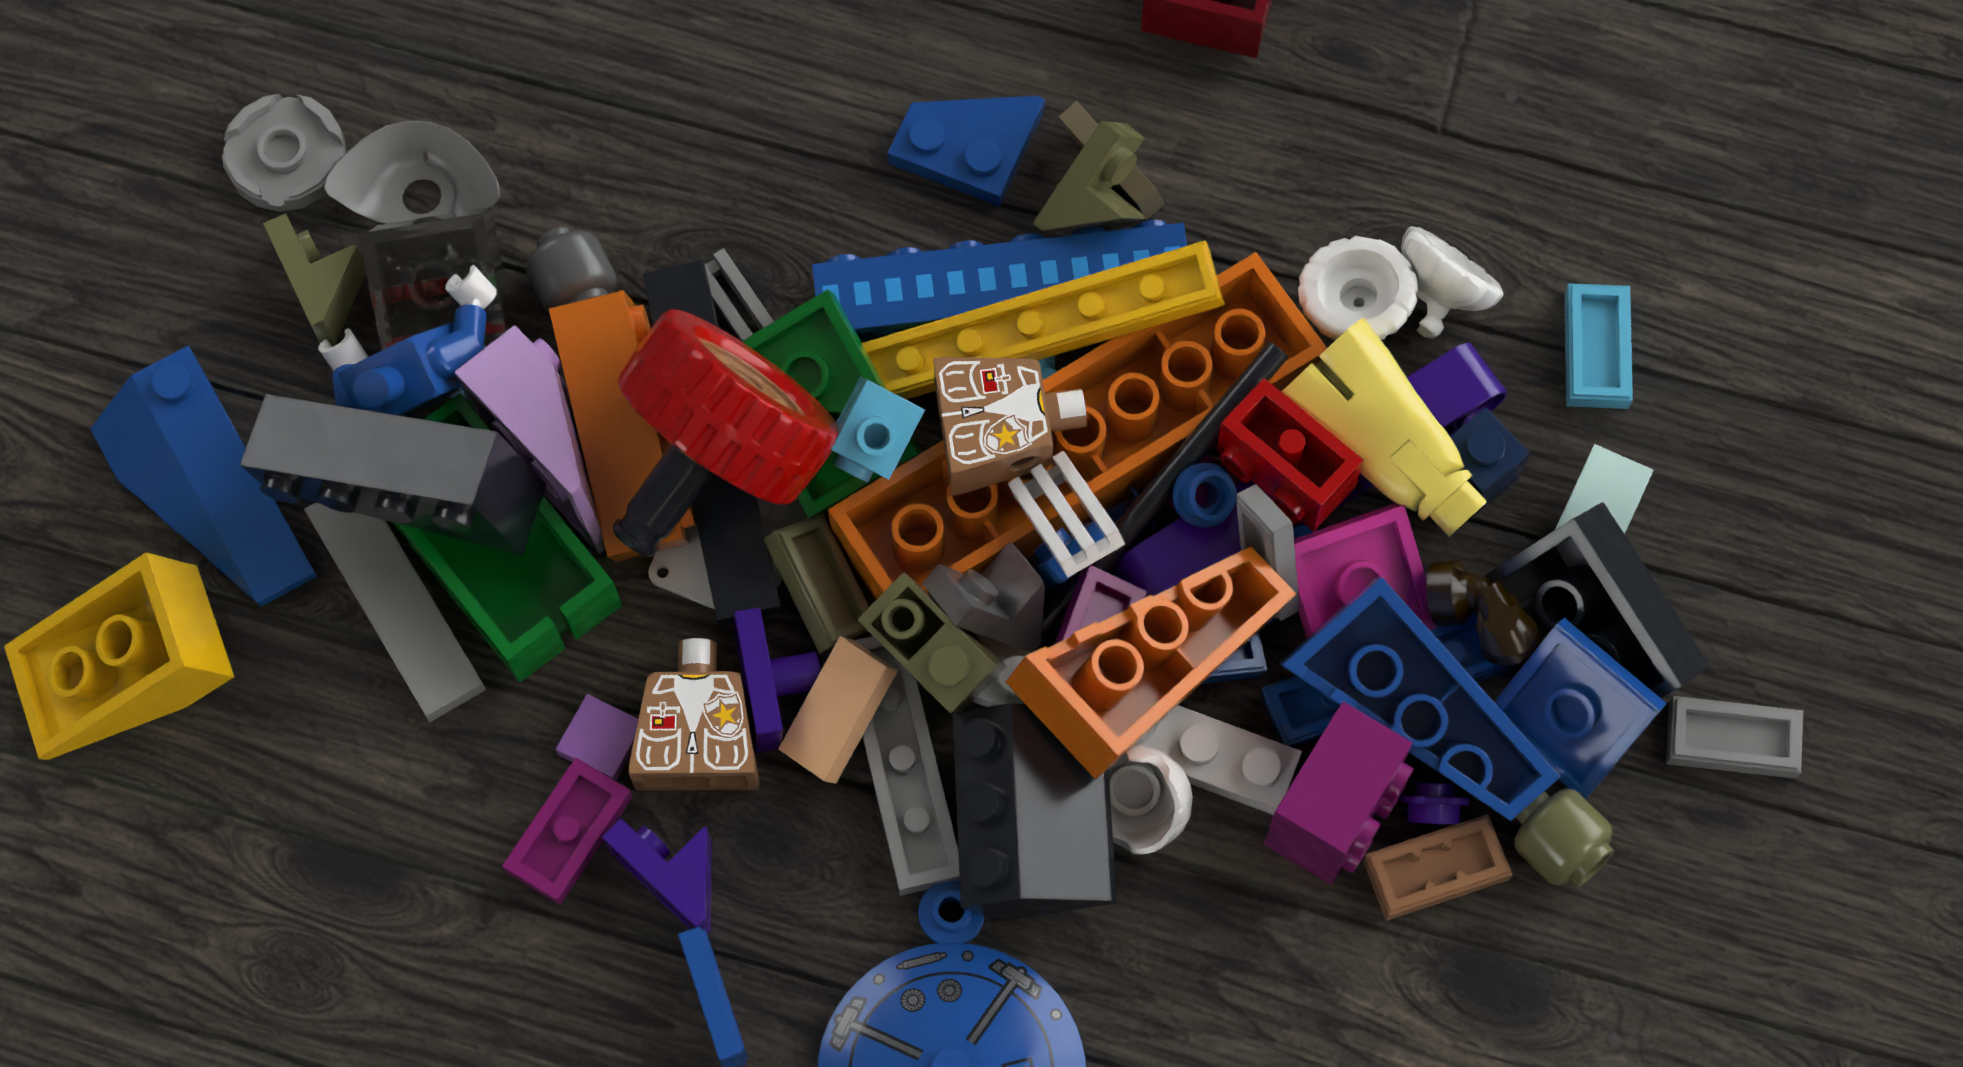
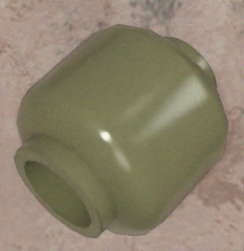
[1514,788,1615,887]

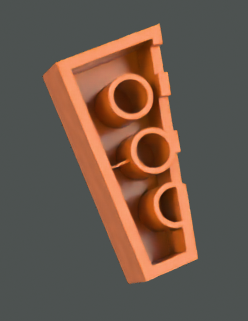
[1005,546,1296,780]

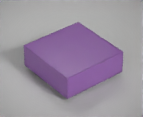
[555,694,638,781]

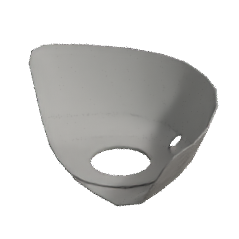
[324,121,500,230]

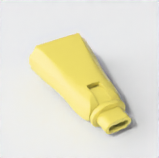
[1282,317,1487,537]

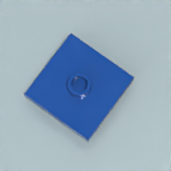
[1494,618,1667,799]

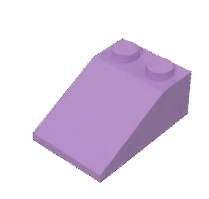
[454,325,605,554]

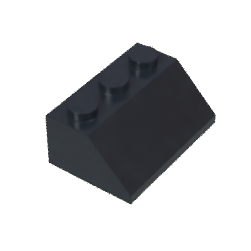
[1484,502,1710,698]
[953,703,1117,922]

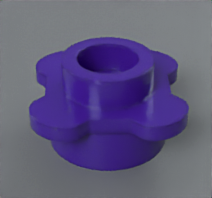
[1400,782,1469,824]

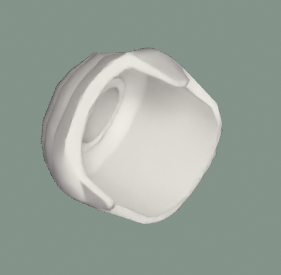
[1109,744,1193,854]

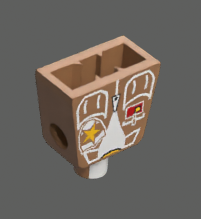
[933,357,1087,496]
[629,638,759,791]

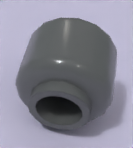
[525,227,618,315]

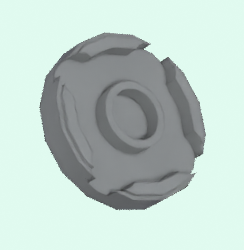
[222,94,346,212]

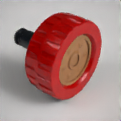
[613,309,839,557]

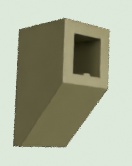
[857,572,1007,713]

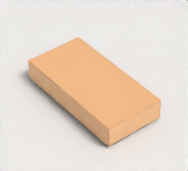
[778,636,898,784]

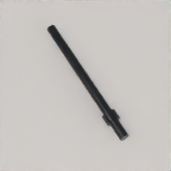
[1035,341,1289,651]

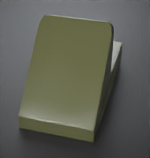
[1033,121,1145,231]
[263,213,367,346]

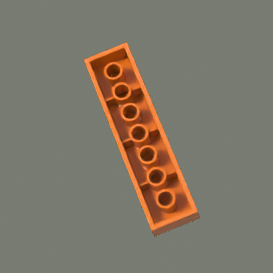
[828,252,1327,601]

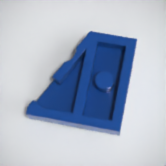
[887,96,1045,207]

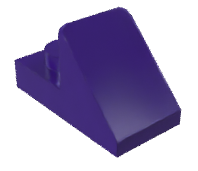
[602,818,712,935]

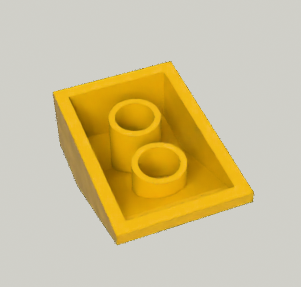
[4,552,234,760]

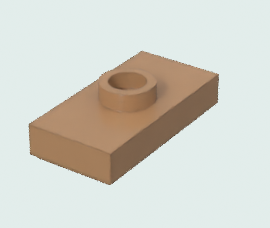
[1363,814,1512,921]

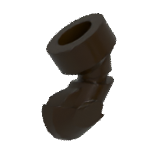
[1426,560,1541,669]

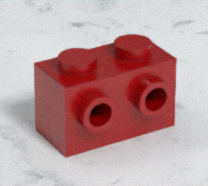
[1216,378,1364,532]

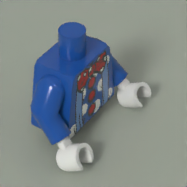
[318,265,496,417]

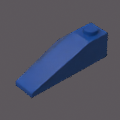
[90,345,317,607]

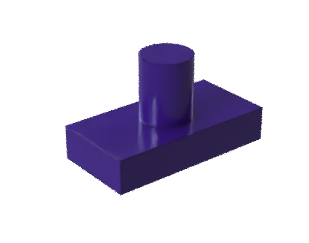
[734,607,821,753]

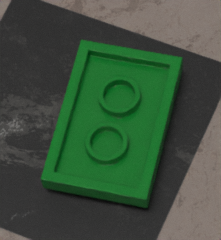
[741,289,922,519]

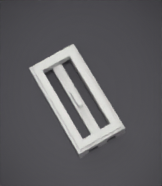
[1008,451,1125,577]

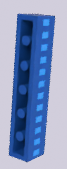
[812,220,1187,343]

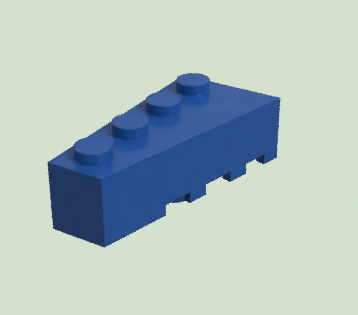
[1278,577,1561,821]

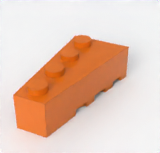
[549,290,696,562]

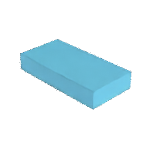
[1565,283,1633,409]

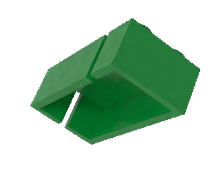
[392,393,622,683]

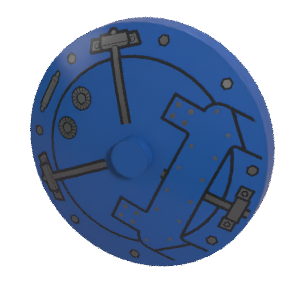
[817,942,1086,1067]

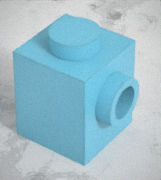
[831,376,925,483]

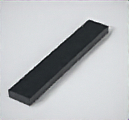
[643,260,782,627]

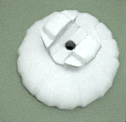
[1401,226,1503,339]
[1298,235,1418,340]

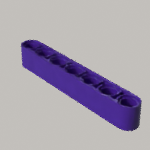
[1113,343,1508,597]

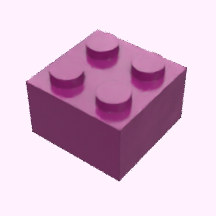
[1264,702,1414,885]

